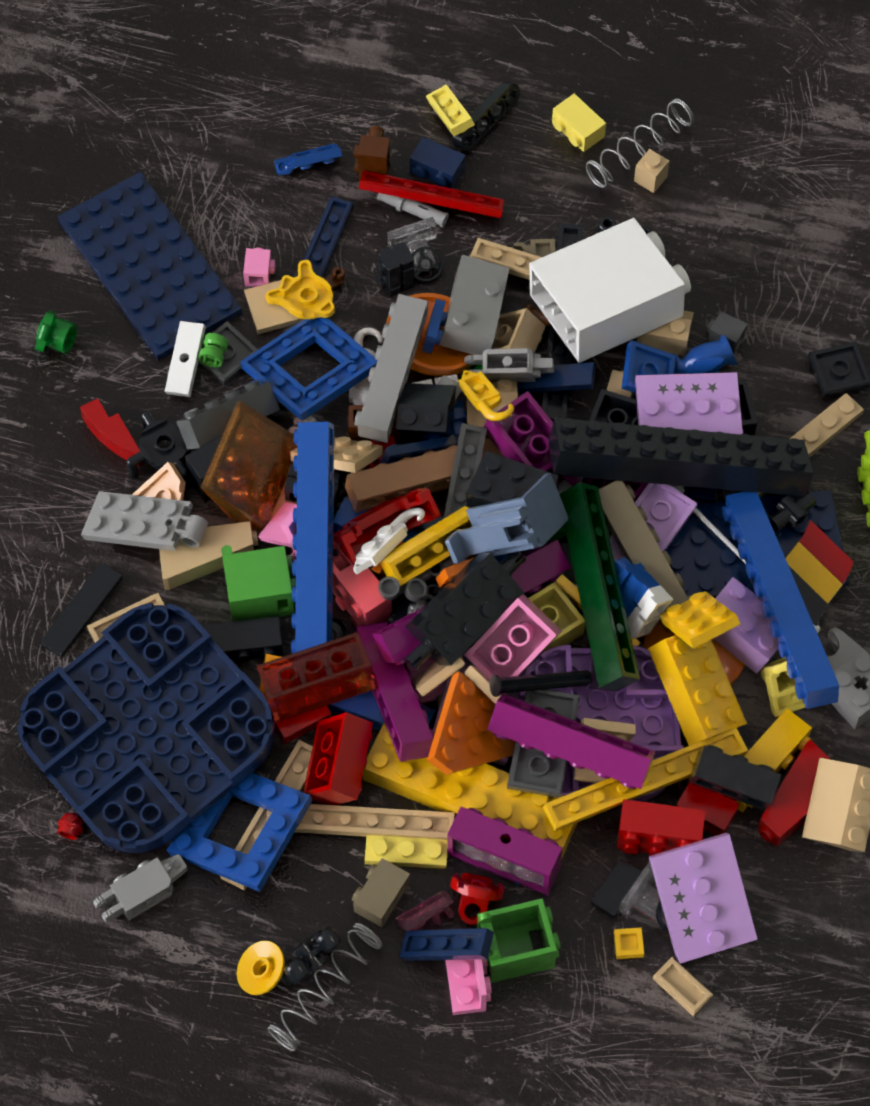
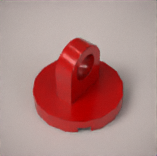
[450,873,505,925]

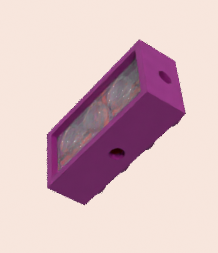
[447,806,562,896]

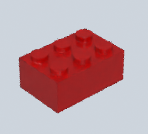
[303,712,373,805]
[616,799,705,856]

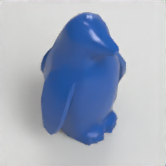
[674,334,738,374]

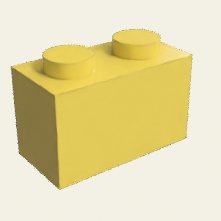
[552,93,606,152]

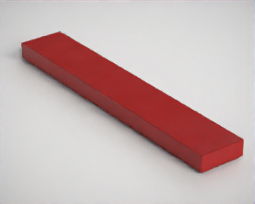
[358,170,505,218]

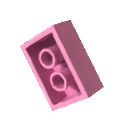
[465,594,562,679]

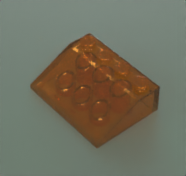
[200,402,297,530]

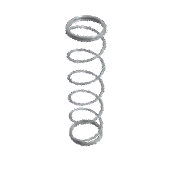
[586,99,694,188]
[268,923,383,1051]

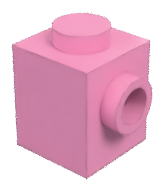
[243,248,276,287]

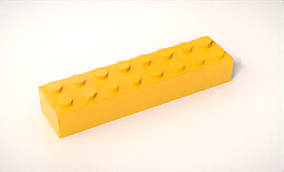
[362,723,578,860]

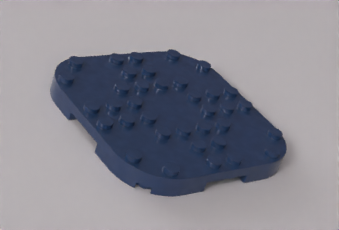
[17,603,276,853]

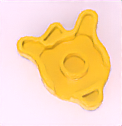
[265,260,335,319]

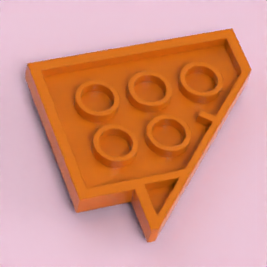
[427,671,516,775]

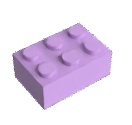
[713,577,779,674]

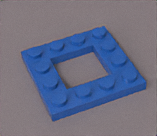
[240,317,378,421]
[167,773,313,892]

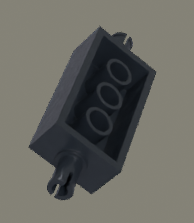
[404,551,526,671]

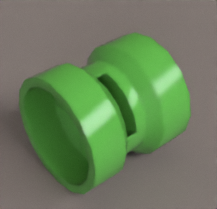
[198,333,229,368]

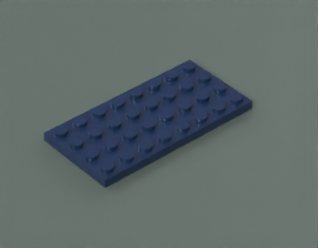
[57,172,242,360]
[666,490,850,598]

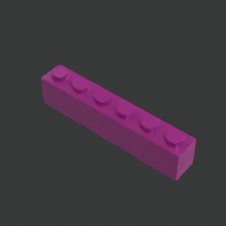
[354,622,435,762]
[487,694,655,789]

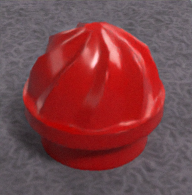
[57,813,84,840]

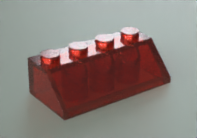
[257,632,377,723]

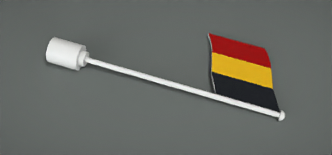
[670,485,853,633]

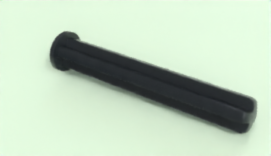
[489,670,592,697]

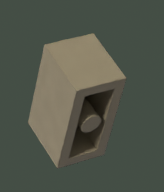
[352,858,410,928]

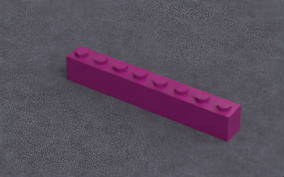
[372,540,570,665]

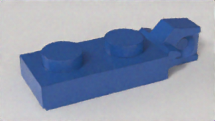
[274,143,342,175]

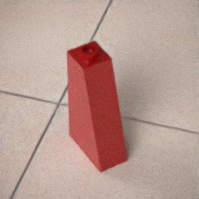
[758,739,831,847]

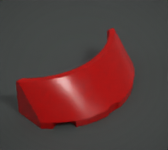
[333,488,441,565]

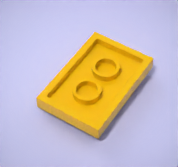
[659,591,740,649]

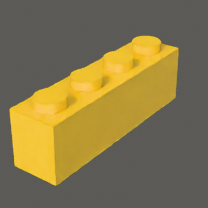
[380,506,472,586]
[736,708,812,813]

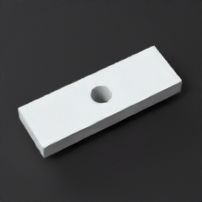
[165,321,206,397]

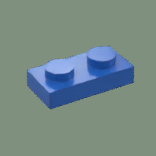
[422,299,448,354]

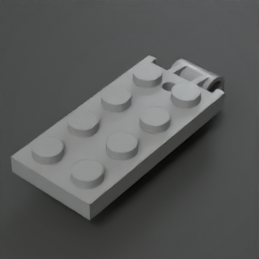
[81,491,208,551]

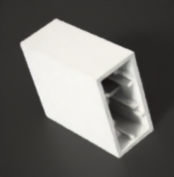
[529,218,691,363]

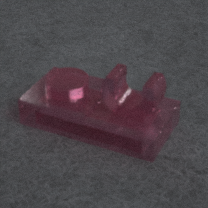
[395,891,454,931]

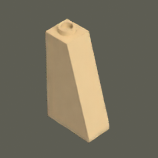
[159,521,259,590]

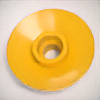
[237,941,285,995]

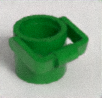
[35,310,78,354]

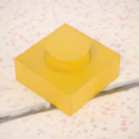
[613,927,644,959]

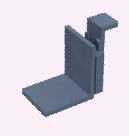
[445,473,568,564]

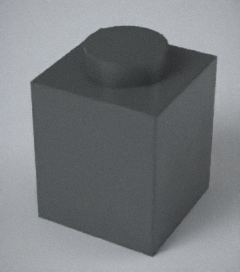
[706,311,747,354]

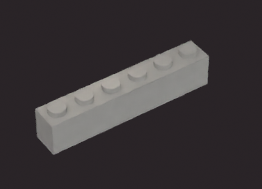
[354,294,428,443]

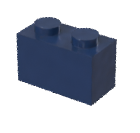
[410,137,466,189]

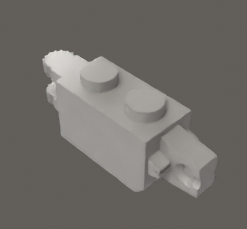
[93,854,188,922]

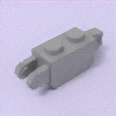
[465,348,554,382]

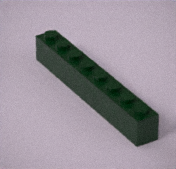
[559,482,640,691]

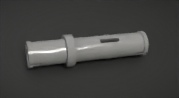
[377,193,449,228]

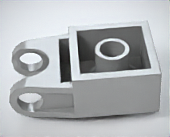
[827,627,870,729]

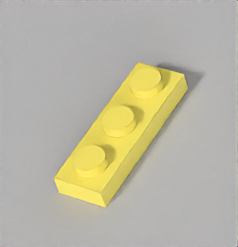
[426,85,475,136]
[365,835,448,869]

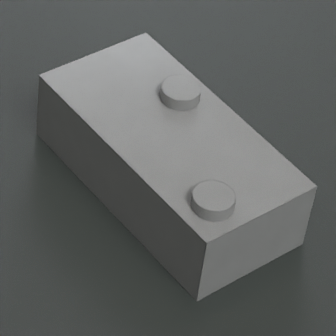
[439,255,509,355]

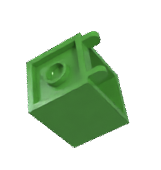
[221,545,296,621]
[477,898,560,983]

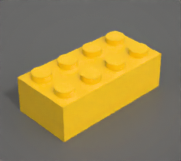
[648,635,747,746]

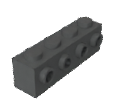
[176,380,280,450]

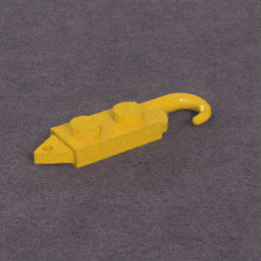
[458,370,514,421]

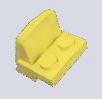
[760,658,805,717]

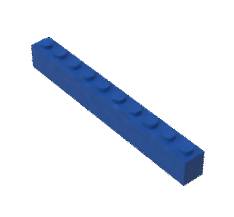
[291,422,334,688]
[722,491,839,709]

